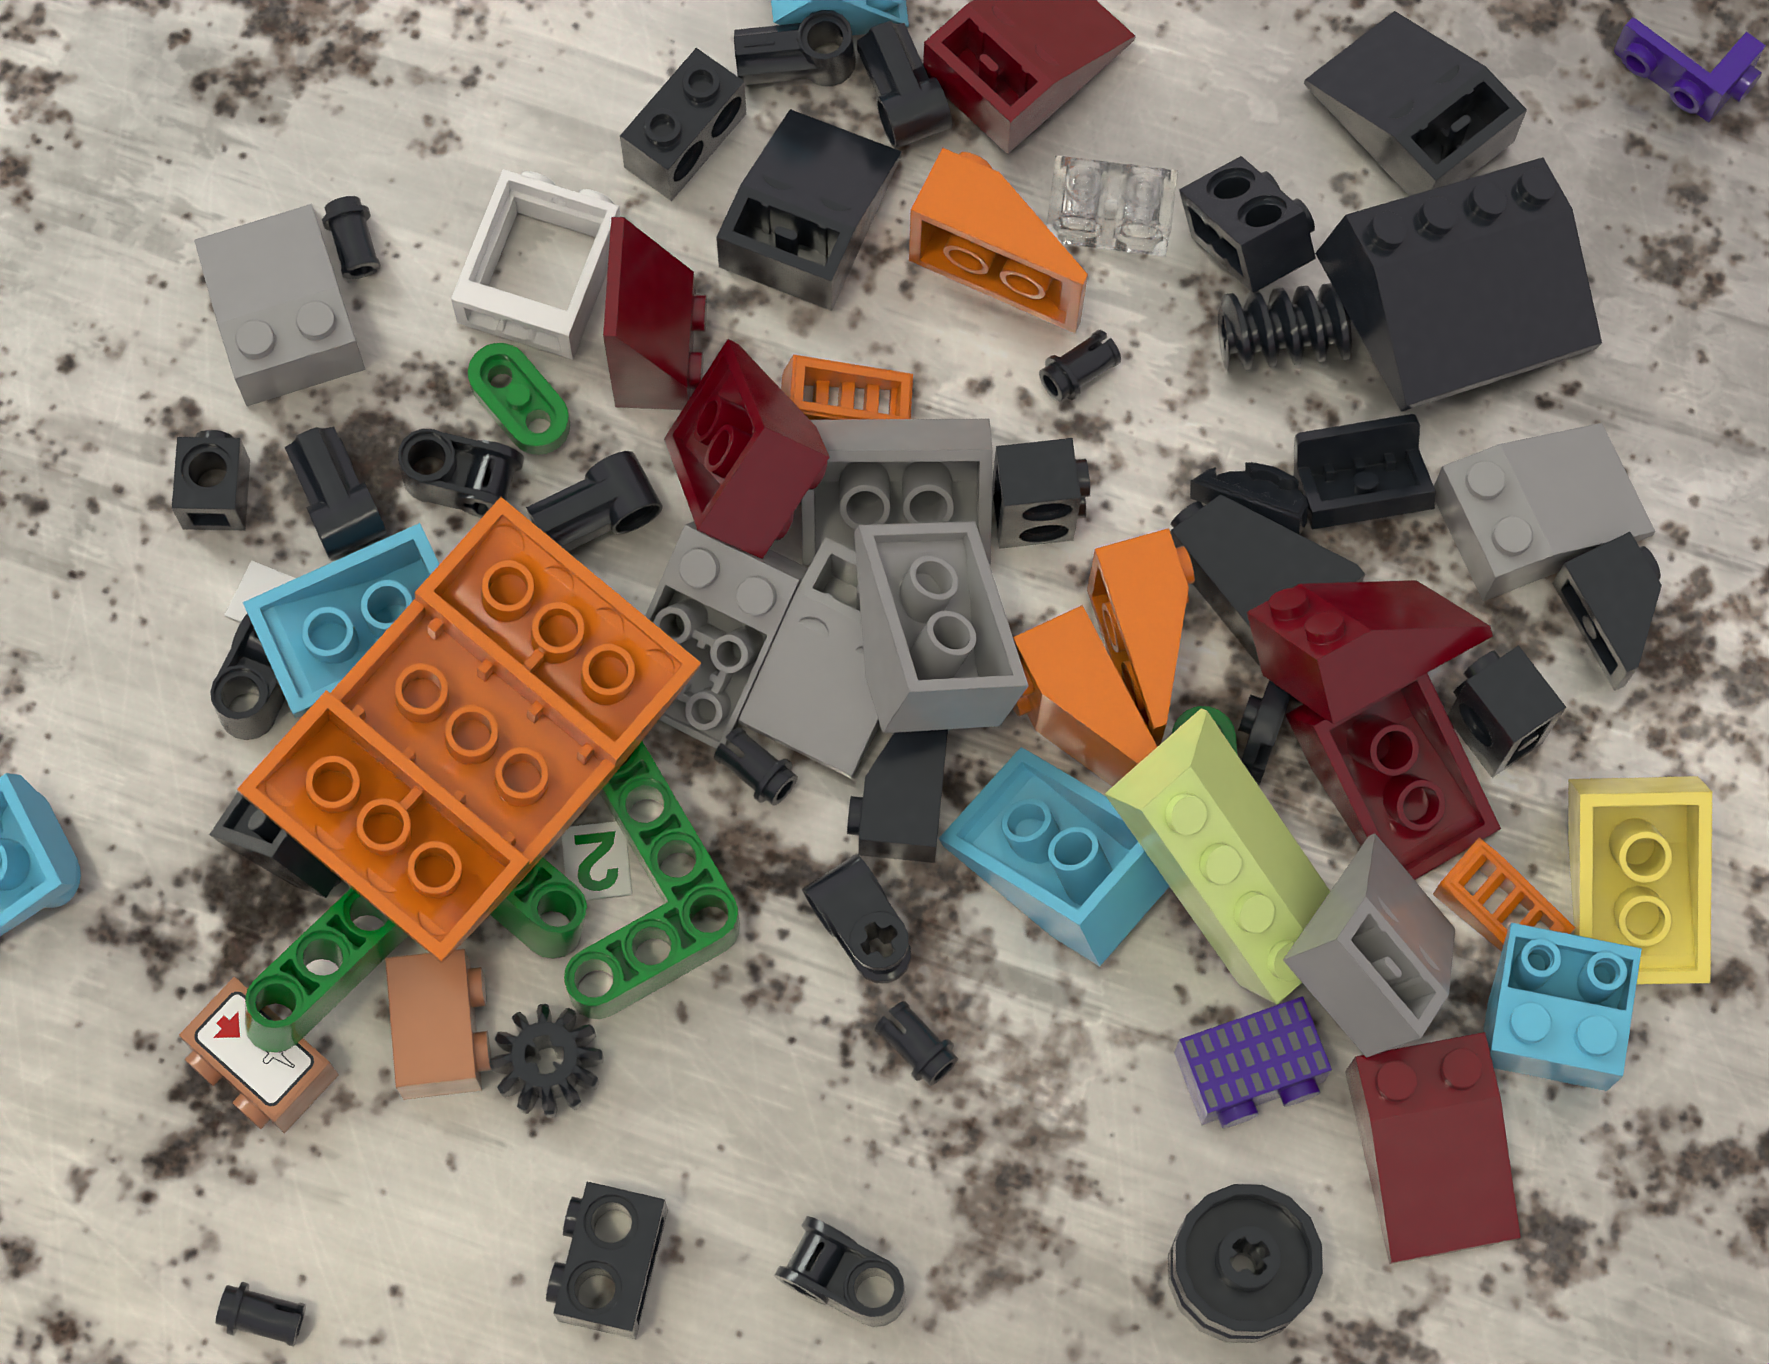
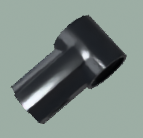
[734,10,856,86]
[857,21,953,149]
[285,426,387,559]
[526,451,663,552]

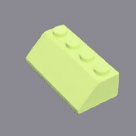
[1105,709,1330,1005]

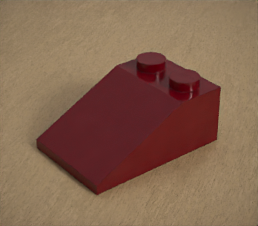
[603,217,707,410]
[664,339,830,559]
[1246,580,1493,724]
[1285,673,1501,880]
[1345,1032,1521,1264]

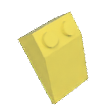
[1568,776,1712,984]

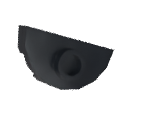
[1190,462,1308,535]
[1238,680,1291,786]

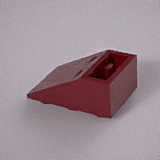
[923,0,1136,154]

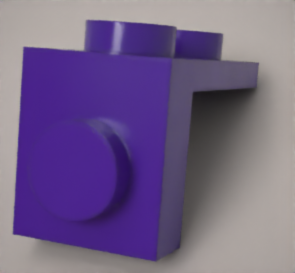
[1614,18,1766,123]

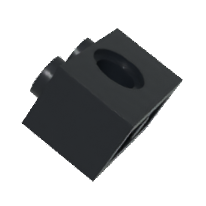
[1448,645,1566,778]

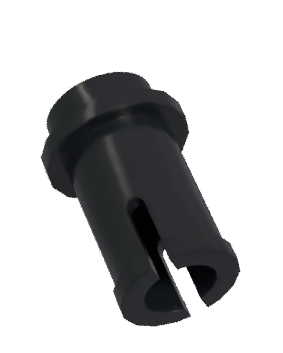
[322,196,381,279]
[1039,330,1121,402]
[714,727,798,806]
[875,1001,958,1086]
[215,1282,306,1347]

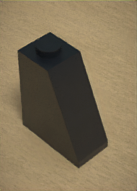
[1170,494,1366,665]

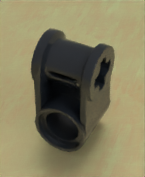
[398,428,525,518]
[210,613,286,740]
[802,853,911,983]
[774,1216,906,1327]

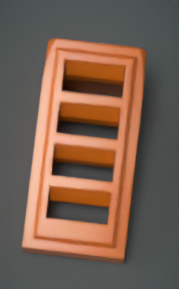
[781,354,913,420]
[1433,837,1576,952]

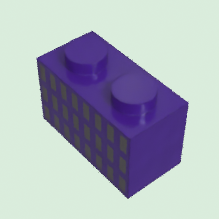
[1174,996,1332,1128]

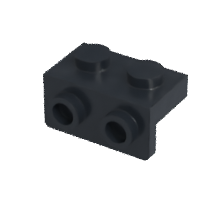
[1294,414,1436,530]

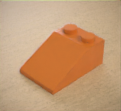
[909,148,1088,333]
[1087,528,1195,747]
[1013,605,1157,787]

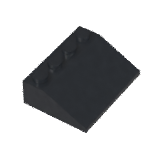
[1315,157,1602,412]

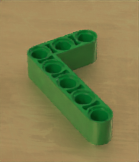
[564,741,740,1019]
[245,857,587,1053]

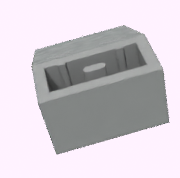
[645,521,808,749]
[738,537,880,779]
[1283,834,1455,1058]

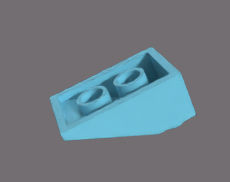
[243,523,439,718]
[938,747,1170,967]

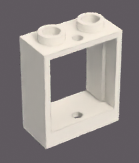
[451,169,621,360]

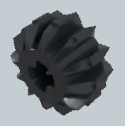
[490,1004,604,1118]

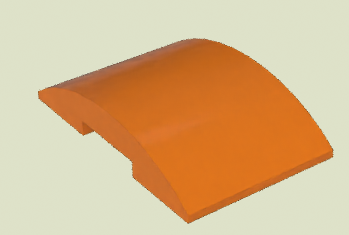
[237,497,701,963]

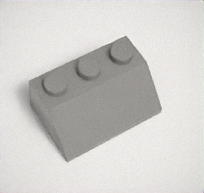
[802,419,993,566]

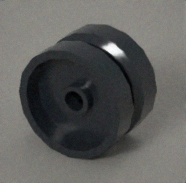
[1168,1184,1323,1343]

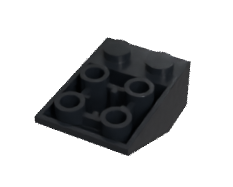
[1304,11,1527,196]
[716,109,902,311]

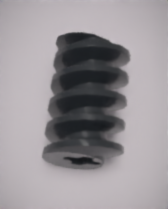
[1218,283,1352,371]

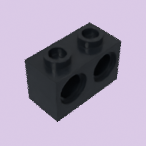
[620,47,747,201]
[1179,156,1316,293]
[992,438,1090,549]
[546,1181,668,1340]

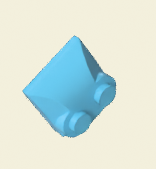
[0,773,81,936]

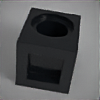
[172,430,250,531]

